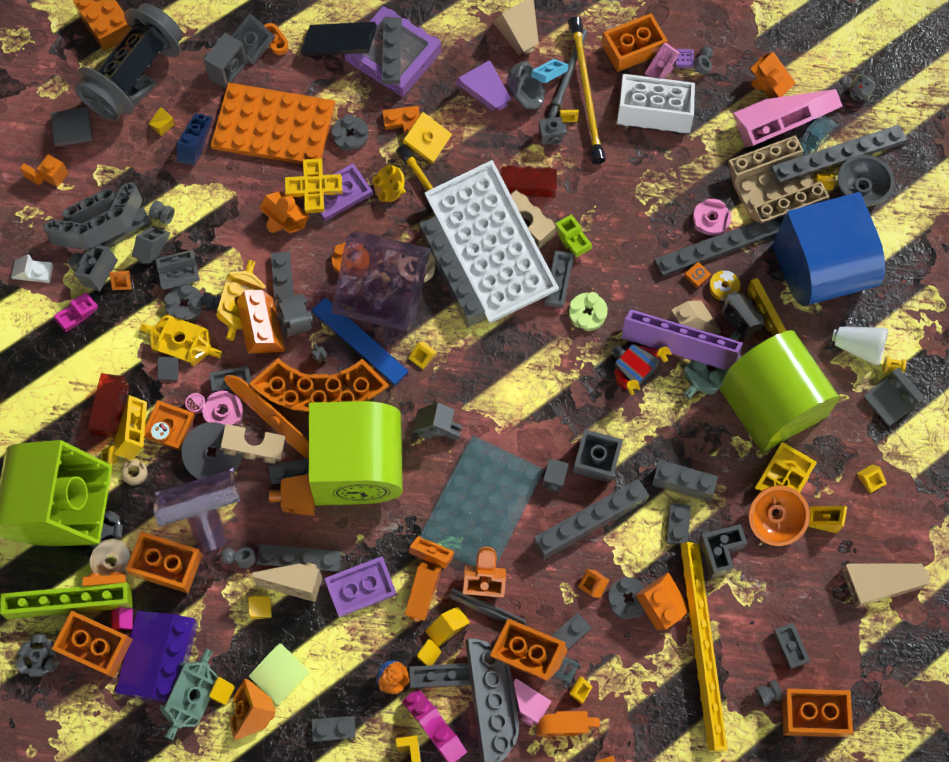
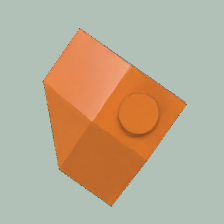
[229,679,276,740]

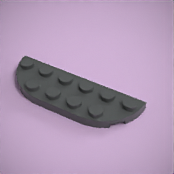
[465,638,519,762]

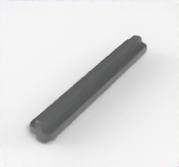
[449,587,526,625]

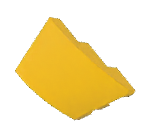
[755,442,817,493]

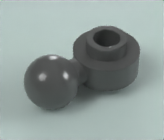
[694,46,713,74]
[220,547,256,568]

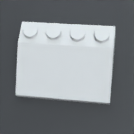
[617,74,695,133]

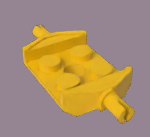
[216,260,265,341]
[140,315,222,366]

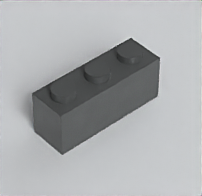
[652,460,718,502]

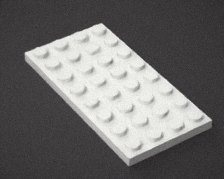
[425,160,559,323]

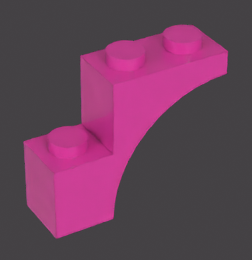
[401,689,467,762]

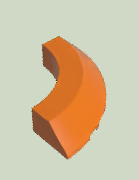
[249,358,389,412]

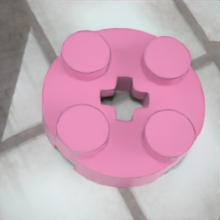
[693,199,731,236]
[202,391,243,426]

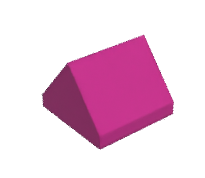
[111,607,133,631]

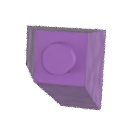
[455,60,511,111]

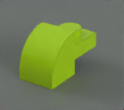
[556,214,592,258]

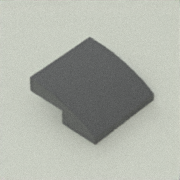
[51,107,92,147]
[156,250,200,290]

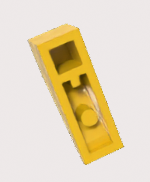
[114,395,147,460]

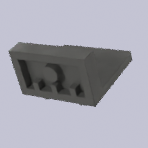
[863,367,924,426]

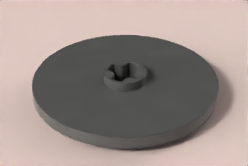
[182,422,242,482]

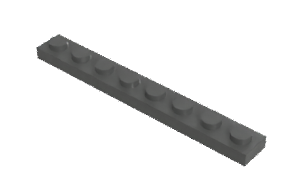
[770,125,908,185]
[654,215,785,277]

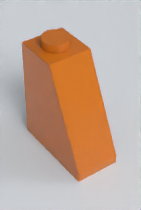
[405,560,443,622]

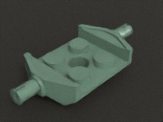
[683,331,741,399]
[159,648,218,740]

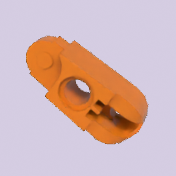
[536,711,600,737]

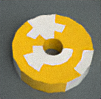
[709,271,740,301]

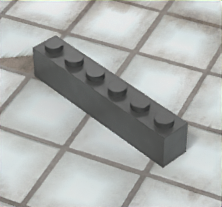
[419,216,485,328]
[533,479,649,560]

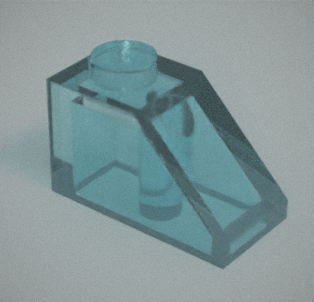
[802,115,839,151]

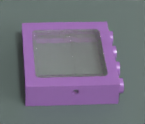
[344,6,441,97]

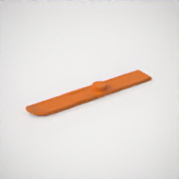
[224,375,309,459]

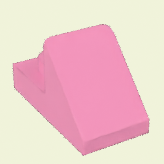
[644,43,680,79]

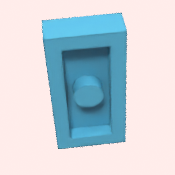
[531,59,568,83]

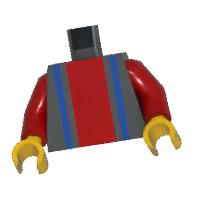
[611,345,672,395]

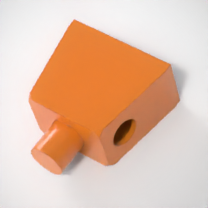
[269,474,315,516]

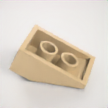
[252,563,323,602]

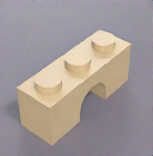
[511,190,556,249]
[220,424,285,464]

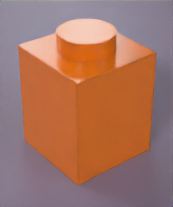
[37,154,69,188]

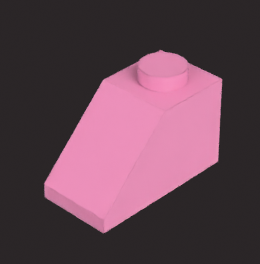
[513,678,552,726]

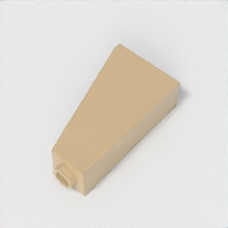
[841,564,930,608]

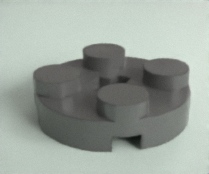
[332,114,369,152]
[164,284,203,322]
[608,577,645,619]

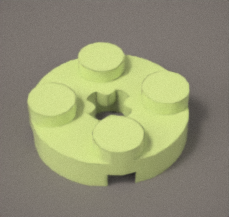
[569,292,607,331]

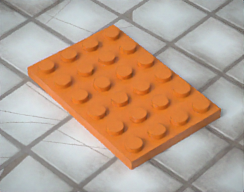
[211,82,336,165]

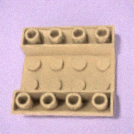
[728,135,829,224]

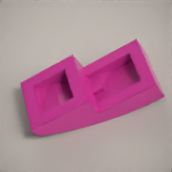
[54,292,98,333]

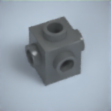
[538,117,567,145]

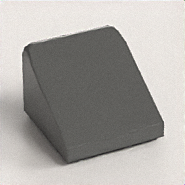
[158,357,180,381]

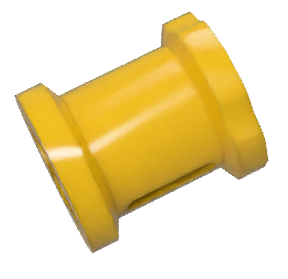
[882,356,906,373]

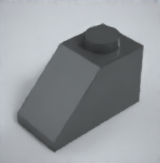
[132,226,170,263]

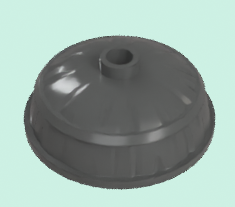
[838,155,894,207]

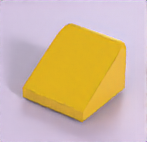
[559,110,579,122]
[408,342,437,369]
[857,465,887,493]
[248,596,272,620]
[417,639,441,666]
[209,677,234,705]

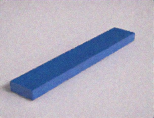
[312,298,409,386]

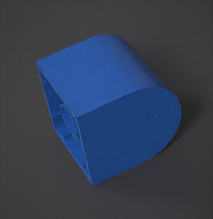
[772,192,885,306]

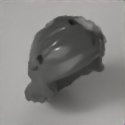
[506,61,545,110]

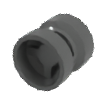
[149,200,175,225]
[754,679,783,707]

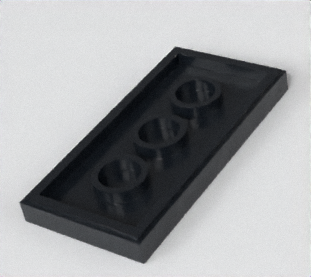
[300,22,377,56]

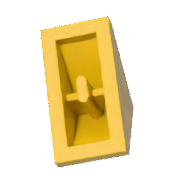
[808,506,847,534]
[425,607,470,647]

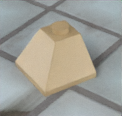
[668,300,721,335]

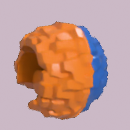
[376,661,410,694]

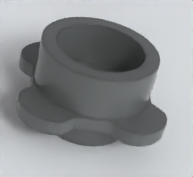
[310,344,328,364]

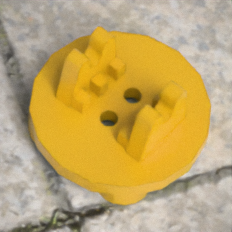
[372,165,406,202]

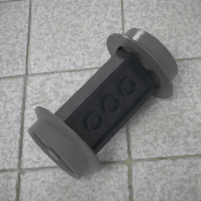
[75,3,183,121]

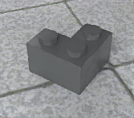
[698,524,747,579]

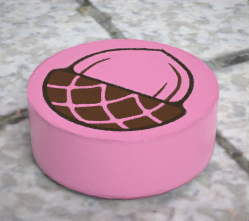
[185,393,206,414]

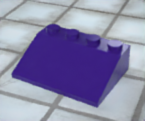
[115,611,198,703]

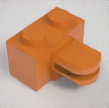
[463,547,506,598]

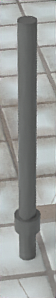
[548,29,588,117]

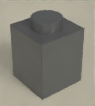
[542,458,569,492]

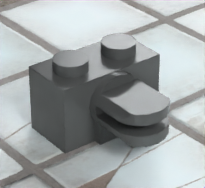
[68,245,118,291]
[413,403,463,439]

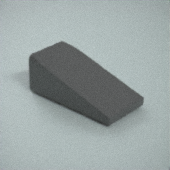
[127,73,157,107]

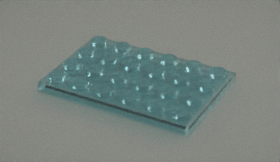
[419,435,544,566]

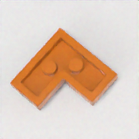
[382,106,420,136]

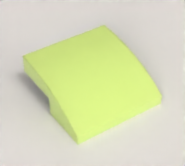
[249,644,310,705]

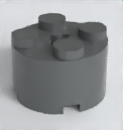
[275,294,313,338]

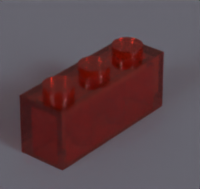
[501,165,557,198]
[88,373,129,438]

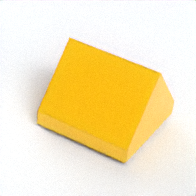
[814,173,836,190]

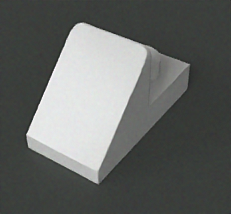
[11,255,53,283]

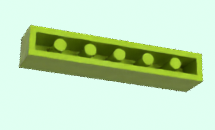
[0,582,132,619]

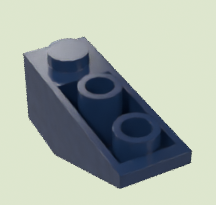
[177,113,212,165]

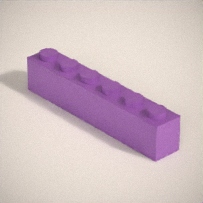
[621,310,743,371]

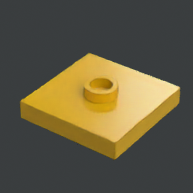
[402,112,452,164]

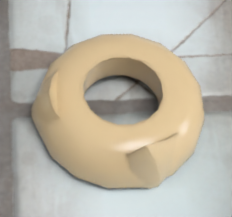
[121,460,148,486]

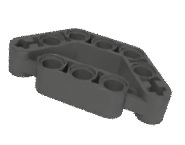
[43,182,143,250]

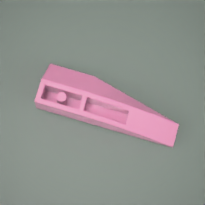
[732,89,842,148]

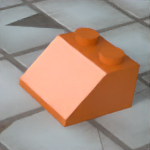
[635,573,689,630]

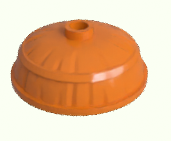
[748,485,810,546]

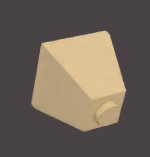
[493,0,539,55]

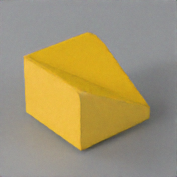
[149,108,175,136]

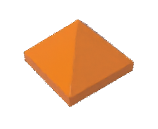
[109,271,132,290]

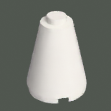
[832,327,889,366]

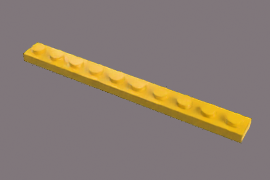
[681,542,728,752]

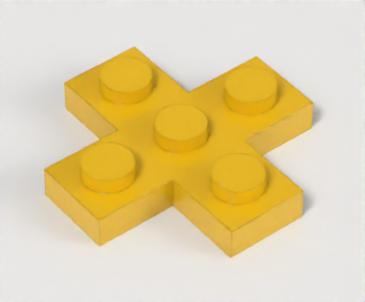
[285,159,343,213]

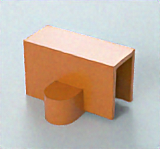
[750,52,796,99]
[259,191,310,234]

